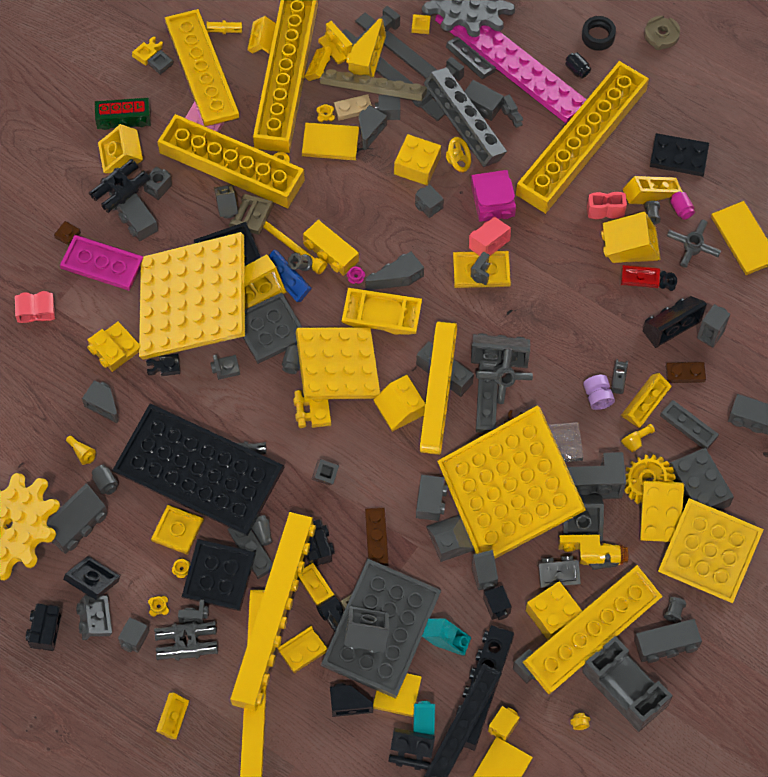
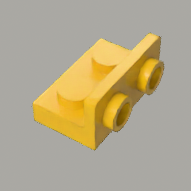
[318,21,352,64]

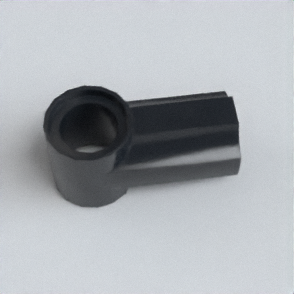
[316,595,343,632]

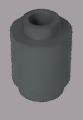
[282,345,300,374]
[92,465,118,495]

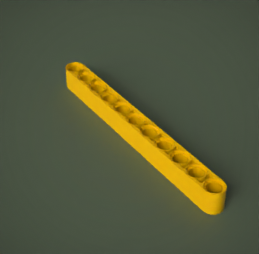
[240,590,267,777]

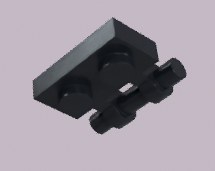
[388,728,436,771]

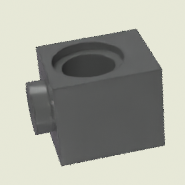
[143,167,172,200]

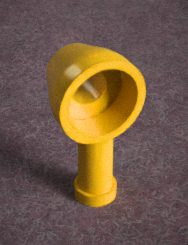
[621,424,655,452]

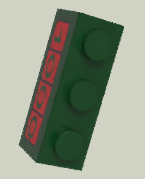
[95,98,151,130]

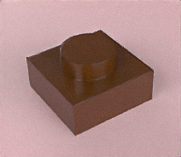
[54,221,81,246]

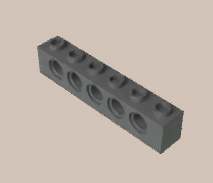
[424,67,507,167]

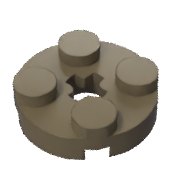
[644,16,680,50]

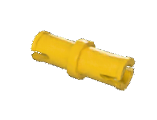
[207,20,242,35]

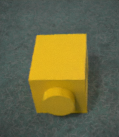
[488,706,520,742]

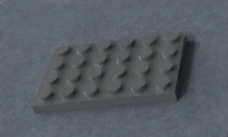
[321,559,441,699]

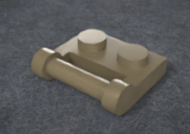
[229,194,273,235]

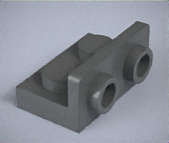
[537,555,581,588]
[76,595,112,640]

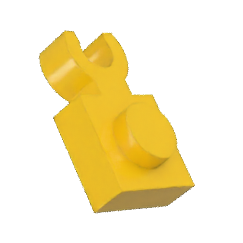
[132,37,163,66]

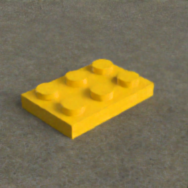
[640,481,684,542]

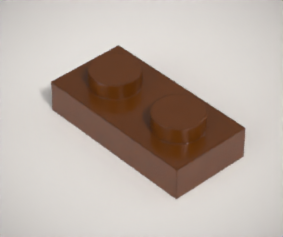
[666,362,706,383]

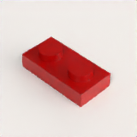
[621,265,660,288]

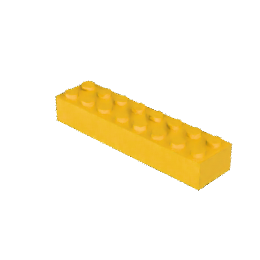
[157,114,305,209]

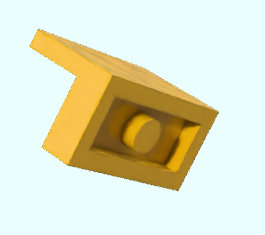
[247,16,276,54]

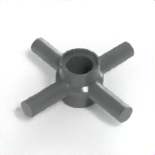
[667,220,721,268]
[476,347,533,404]

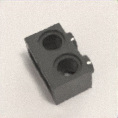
[697,304,730,348]

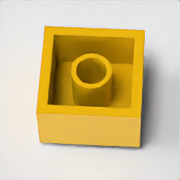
[394,134,441,186]
[525,581,582,640]

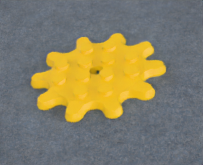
[0,473,60,581]

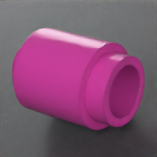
[670,191,695,220]

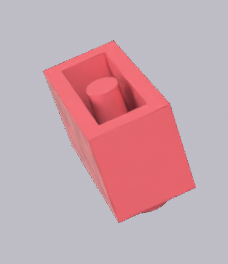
[469,217,511,256]

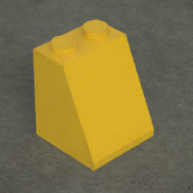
[601,212,661,263]

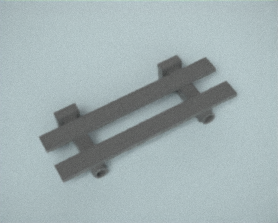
[342,6,464,121]

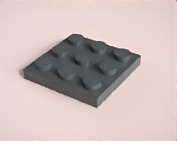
[242,293,303,364]

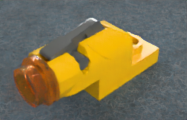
[558,535,629,570]

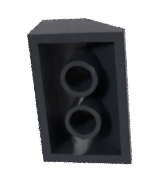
[642,296,707,348]

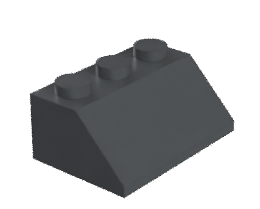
[471,333,530,368]
[47,484,107,554]

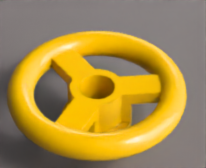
[446,137,471,172]

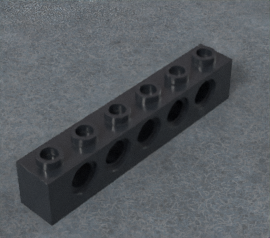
[456,625,514,751]

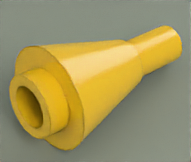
[66,435,96,465]

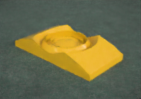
[342,288,422,335]

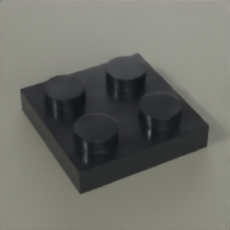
[63,556,120,600]

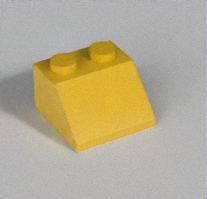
[98,124,143,174]
[373,375,425,432]

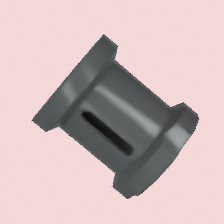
[644,201,661,225]
[288,253,312,271]
[664,597,686,623]

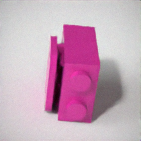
[471,170,516,222]

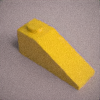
[623,176,682,204]

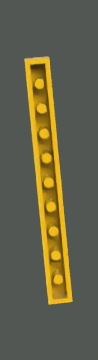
[230,512,316,711]

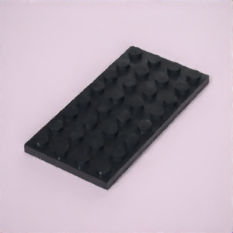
[112,404,285,536]

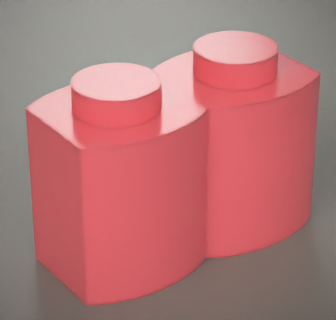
[587,192,627,219]
[15,291,55,323]

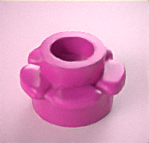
[347,266,365,284]

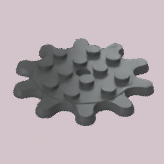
[421,0,515,37]

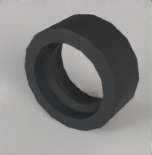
[582,16,616,50]

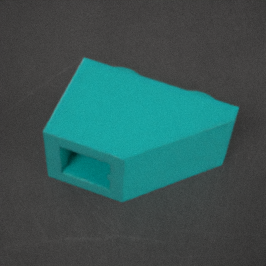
[422,619,471,656]
[413,701,435,736]

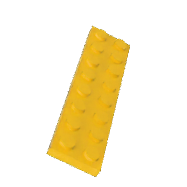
[165,9,239,126]
[523,565,663,694]

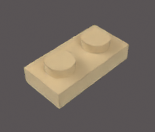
[334,94,372,121]

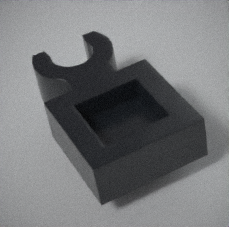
[146,354,180,376]

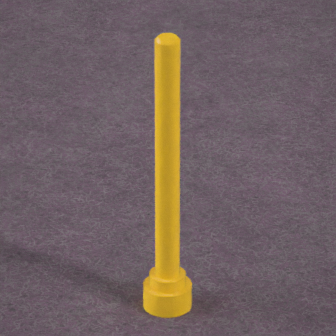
[263,221,327,275]

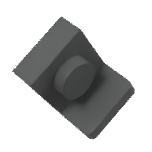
[470,252,490,285]
[210,355,240,380]
[178,600,209,624]

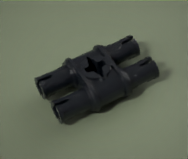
[89,159,150,213]

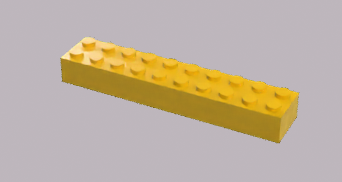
[253,0,318,153]
[516,61,649,214]

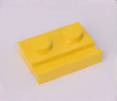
[277,626,327,673]

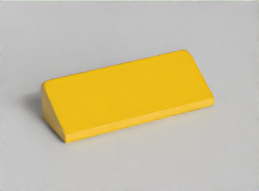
[621,373,672,428]

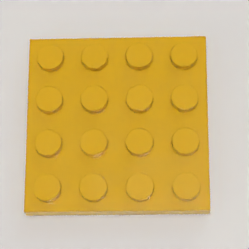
[295,328,380,399]
[658,498,764,603]

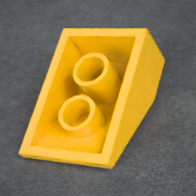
[346,18,386,78]

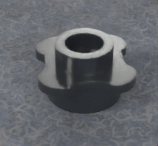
[659,271,677,291]

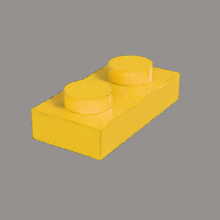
[304,46,333,81]
[298,563,334,605]
[156,693,189,739]

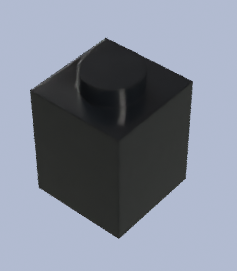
[483,585,512,620]

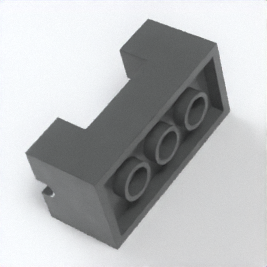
[562,452,626,499]
[582,636,673,732]

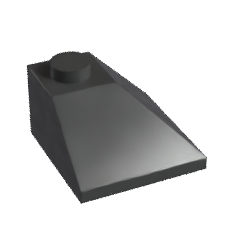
[426,515,474,562]

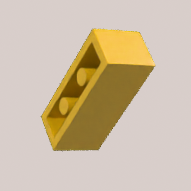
[303,220,359,276]

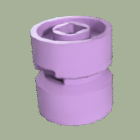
[583,375,615,410]

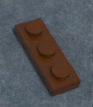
[365,508,389,566]

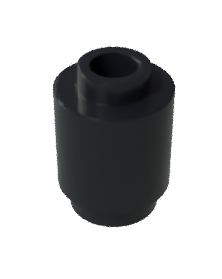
[565,52,591,79]

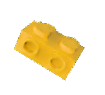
[87,321,141,372]

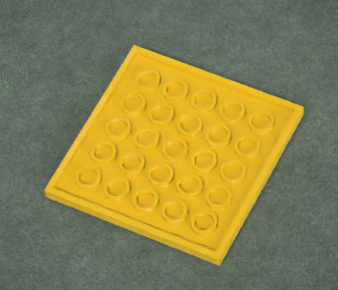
[139,232,245,360]
[438,406,586,559]

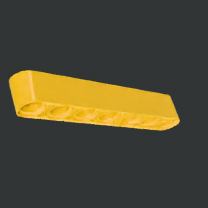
[420,322,457,455]

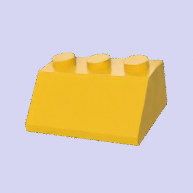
[244,254,286,309]

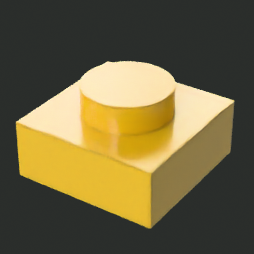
[412,14,431,34]

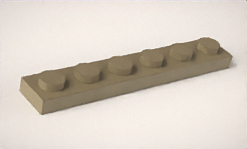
[320,69,427,101]

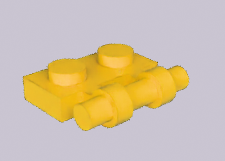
[293,390,331,428]

